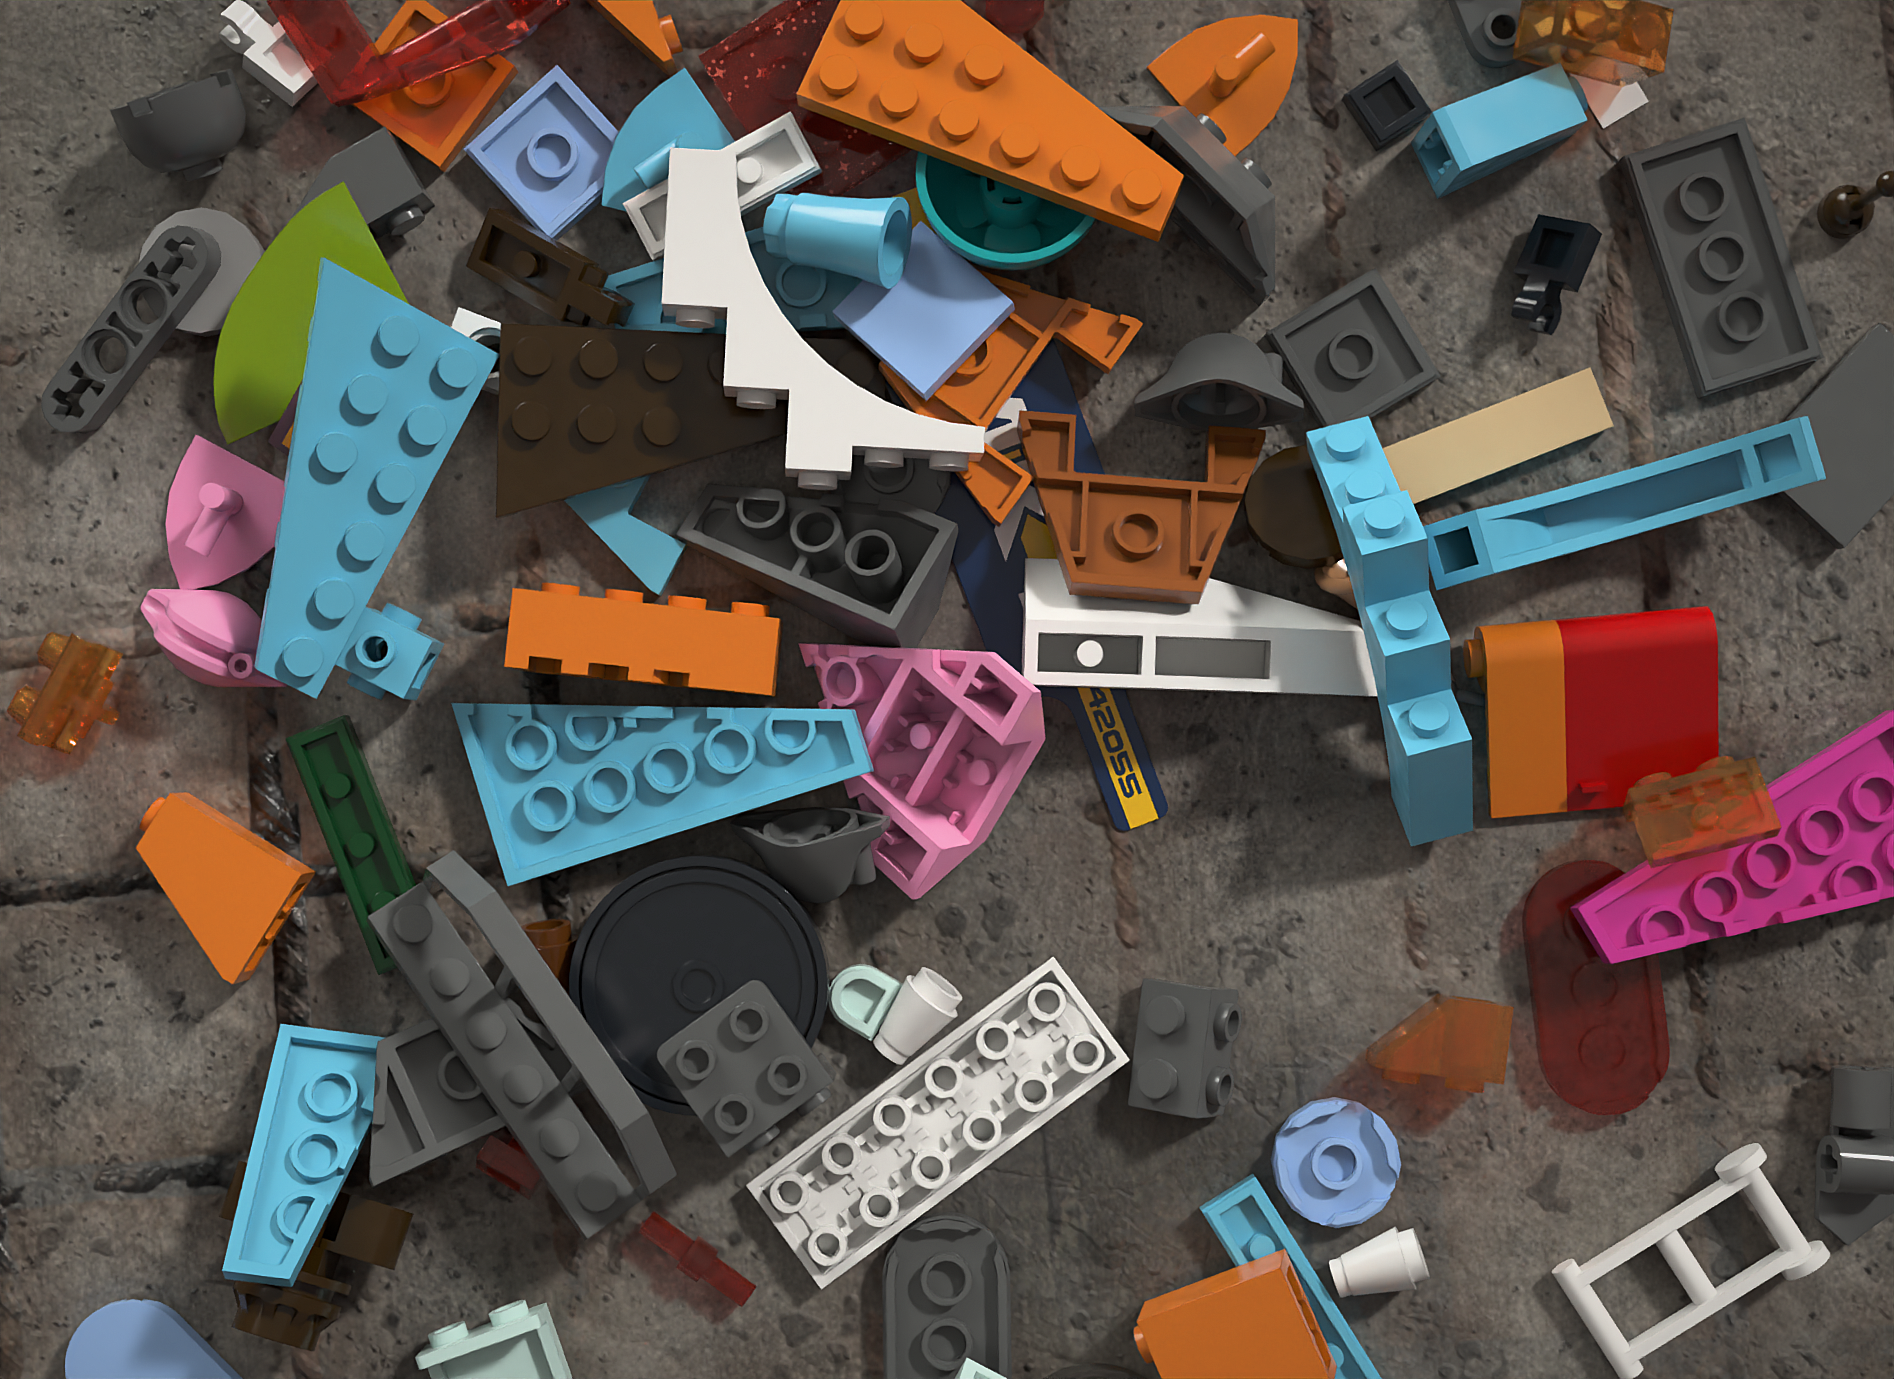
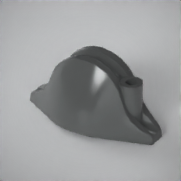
[1134,333,1304,431]
[730,807,890,904]

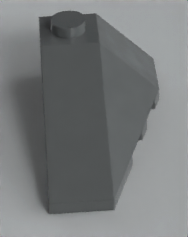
[676,483,959,648]

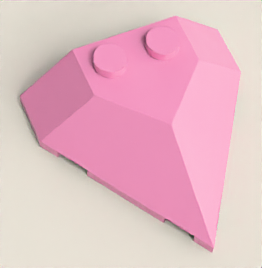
[799,643,1046,900]

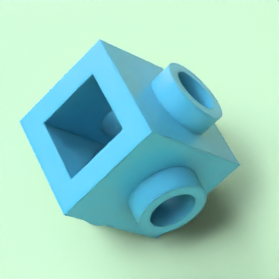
[335,602,444,700]

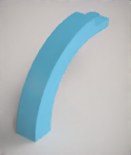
[1423,416,1826,590]

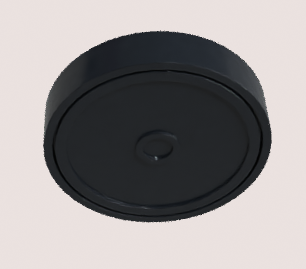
[569,855,830,1116]

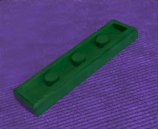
[285,715,416,975]

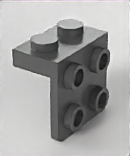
[657,980,837,1158]

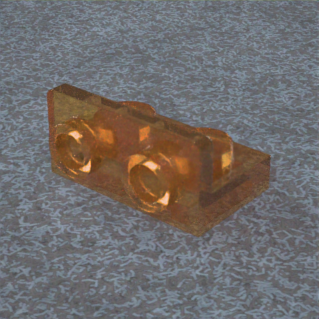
[1622,756,1782,868]

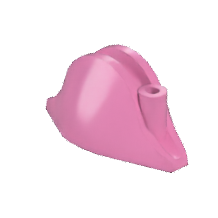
[140,589,287,687]

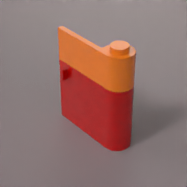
[1463,606,1719,818]

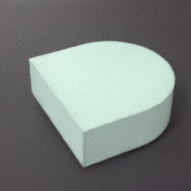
[828,964,903,1041]

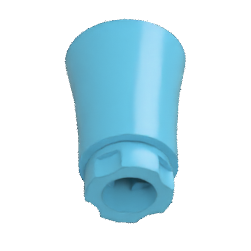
[763,193,912,289]

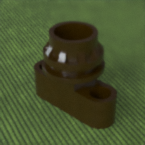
[219,1161,414,1351]

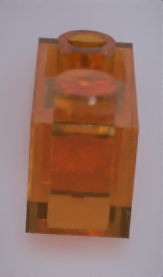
[1365,993,1514,1093]

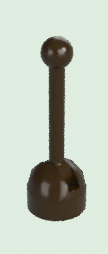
[1817,171,1894,239]

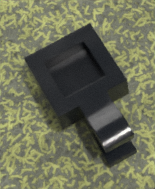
[1511,214,1602,335]

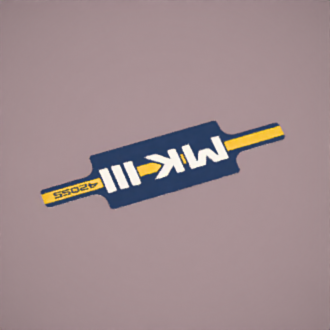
[885,187,1168,831]

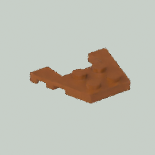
[1017,410,1266,605]

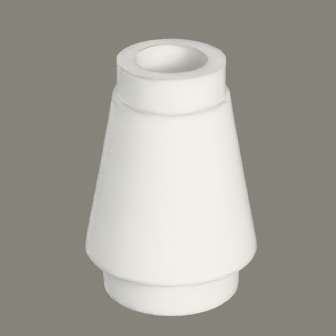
[873,967,962,1065]
[1329,1226,1430,1298]

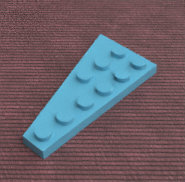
[254,257,500,699]
[451,703,874,886]

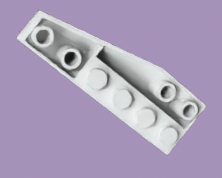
[1021,558,1378,697]

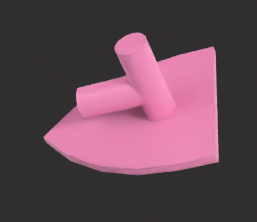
[165,435,285,590]

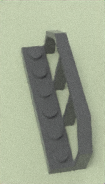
[366,850,677,1241]

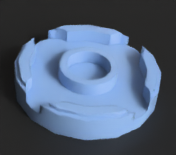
[1271,1097,1401,1228]

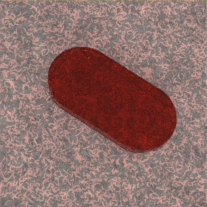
[1522,859,1670,1115]

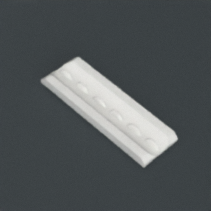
[746,956,1130,1290]

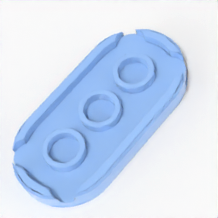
[65,1299,243,1379]

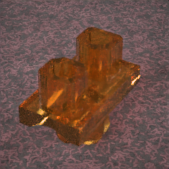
[7,632,123,755]

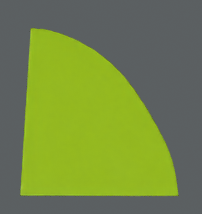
[213,181,409,445]

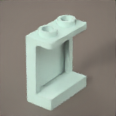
[415,1300,573,1379]

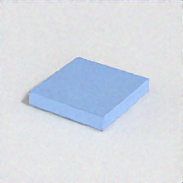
[464,65,618,240]
[832,221,1015,401]

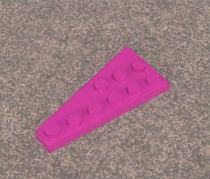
[1570,709,1894,964]

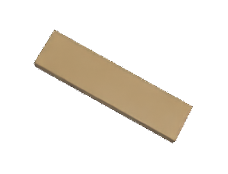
[1382,367,1614,505]

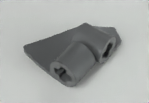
[1814,1065,1894,1246]

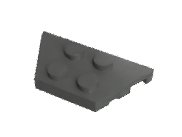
[369,997,589,1189]

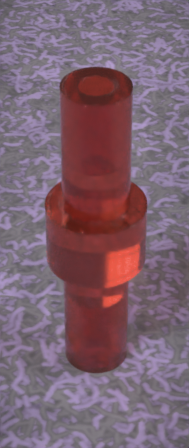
[638,1211,757,1307]

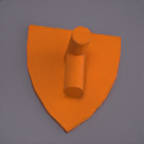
[1146,15,1298,157]

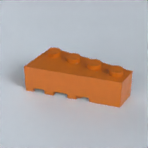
[504,583,783,697]

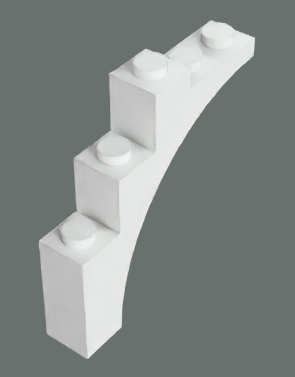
[661,147,985,490]

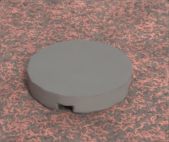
[139,207,265,337]

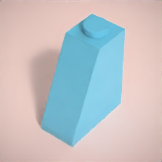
[1411,63,1588,199]

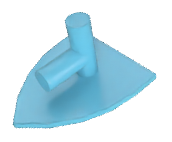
[601,68,735,212]

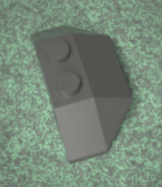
[1096,106,1275,307]

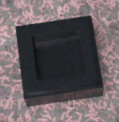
[1342,60,1432,151]

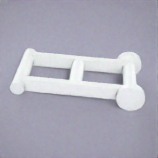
[1552,1143,1830,1379]

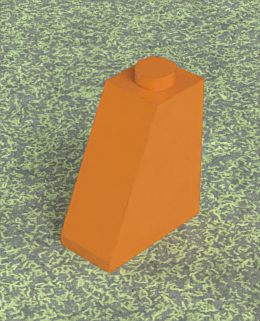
[136,792,316,984]
[1134,1249,1337,1379]

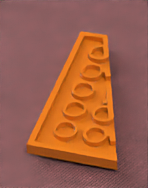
[797,0,1184,242]

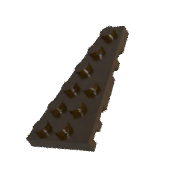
[496,323,885,520]

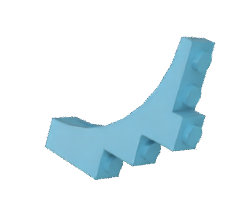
[1306,416,1473,846]

